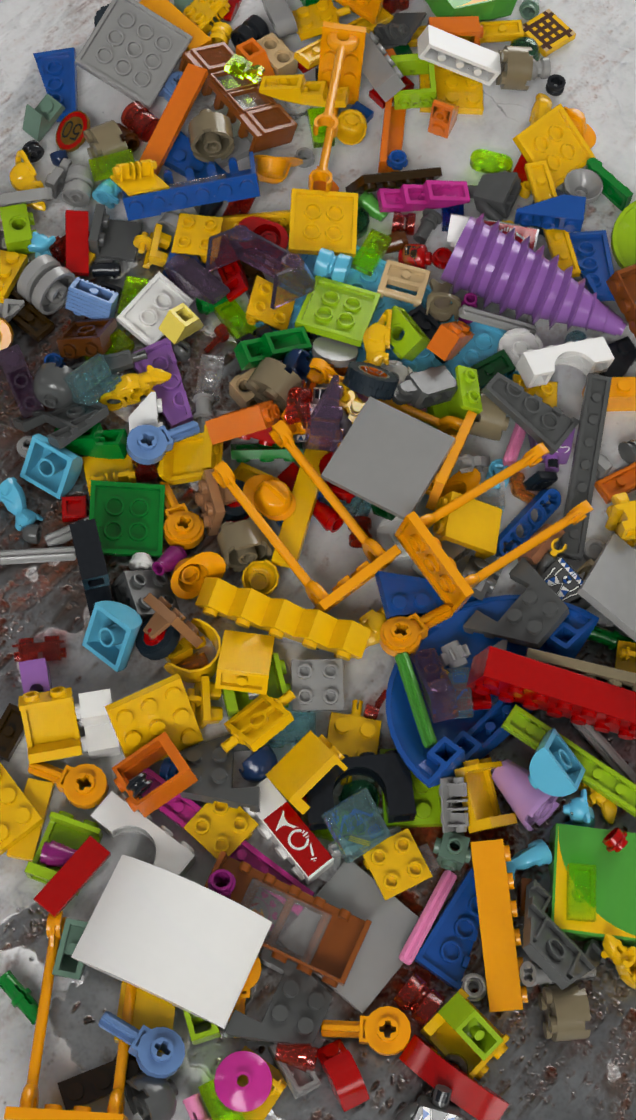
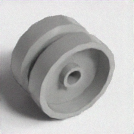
[17,254,76,315]

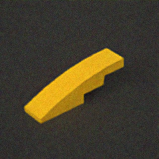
[259,74,350,108]

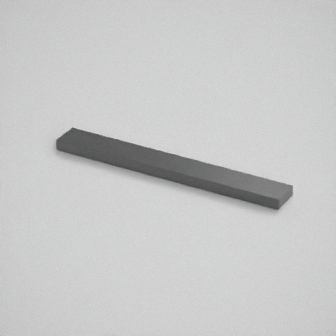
[557,373,612,561]

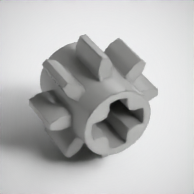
[438,640,471,671]

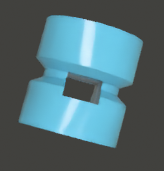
[313,248,352,283]

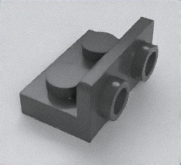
[462,555,503,601]

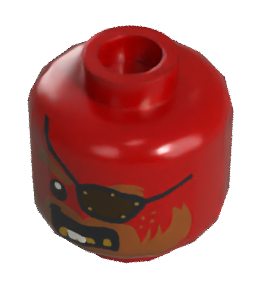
[398,244,432,270]

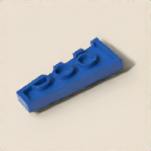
[33,47,78,122]
[163,131,227,179]
[569,230,615,301]
[375,571,478,620]
[414,868,480,992]

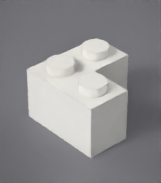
[75,688,121,760]

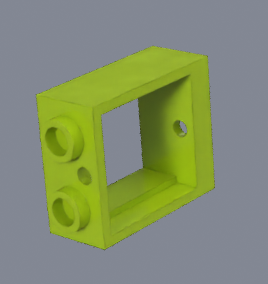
[391,53,437,110]

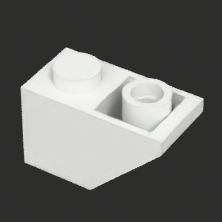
[128,392,163,433]

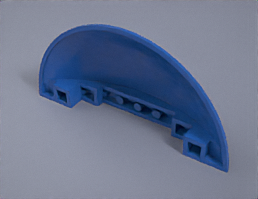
[386,595,599,788]

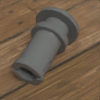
[413,208,443,244]
[618,440,636,464]

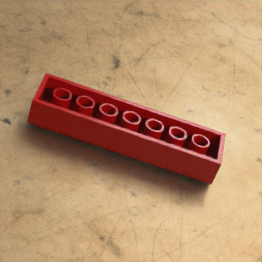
[467,646,636,740]

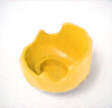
[336,109,367,145]
[241,559,280,596]

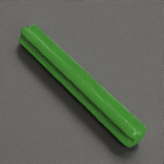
[395,652,438,749]

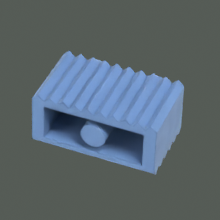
[65,277,119,319]

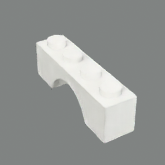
[516,336,615,389]
[91,791,196,877]

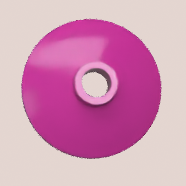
[214,1051,272,1112]

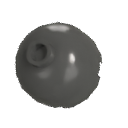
[33,362,82,409]
[124,1072,178,1120]

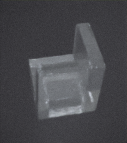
[478,481,505,517]

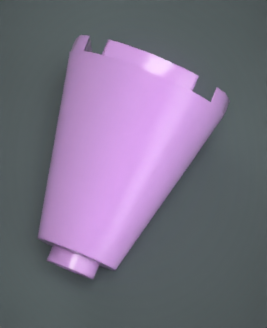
[491,759,564,831]

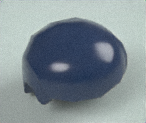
[282,348,312,387]
[239,744,278,783]

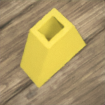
[158,303,204,345]

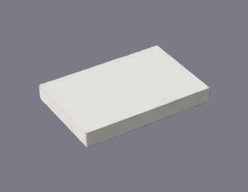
[116,271,194,346]

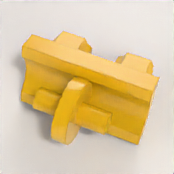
[133,223,172,269]
[187,676,223,729]

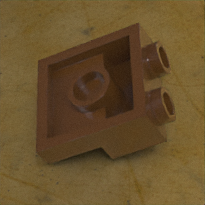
[56,318,118,359]

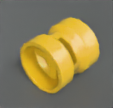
[209,21,233,45]

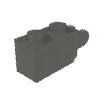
[392,365,458,410]

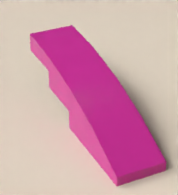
[377,180,470,212]

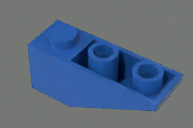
[514,194,586,232]

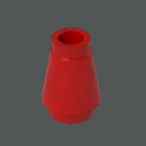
[312,499,344,533]

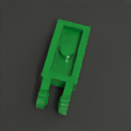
[586,157,633,211]

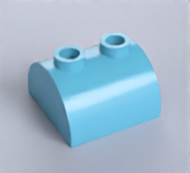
[20,433,83,500]
[82,601,142,672]
[528,728,586,797]

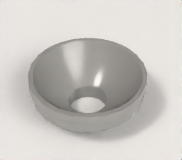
[563,168,603,204]

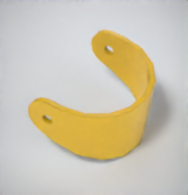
[164,618,221,683]

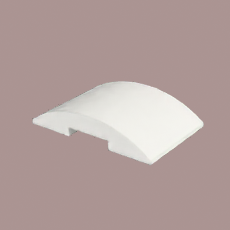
[71,854,272,1029]

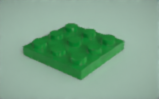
[89,480,165,558]

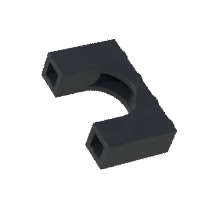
[69,519,113,618]
[305,749,416,831]

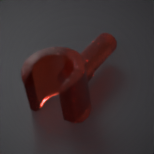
[204,324,229,354]
[363,690,387,720]

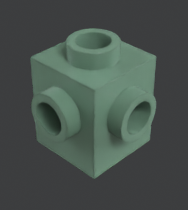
[432,831,472,871]

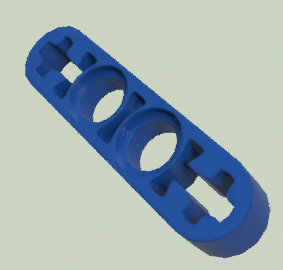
[495,488,561,557]

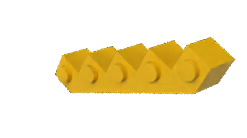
[195,577,371,661]

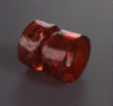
[121,101,160,142]
[392,972,446,1027]

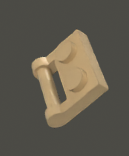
[377,259,431,307]

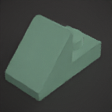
[22,93,66,142]
[52,918,88,980]

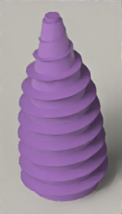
[440,213,627,336]

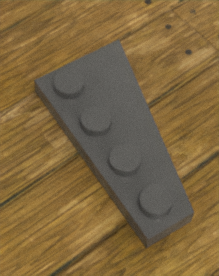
[481,372,579,455]

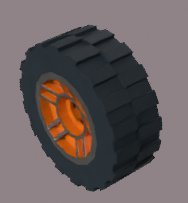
[343,361,399,400]

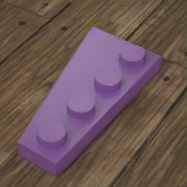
[131,338,193,429]

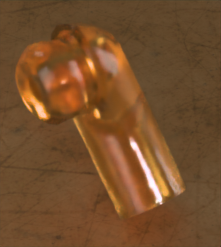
[509,472,536,504]

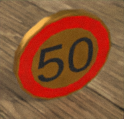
[56,111,90,152]

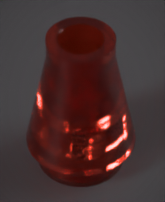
[275,1043,318,1072]

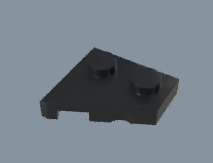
[598,336,636,377]

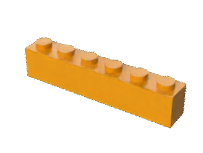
[470,839,528,1012]

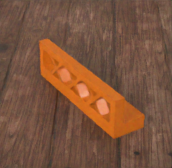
[378,97,406,173]

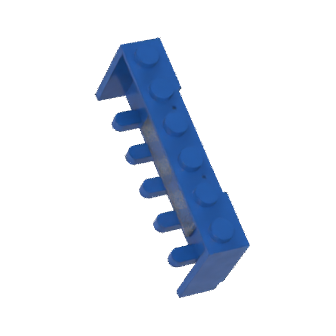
[122,151,260,221]

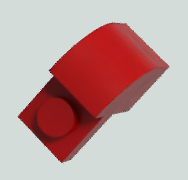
[315,1038,370,1112]

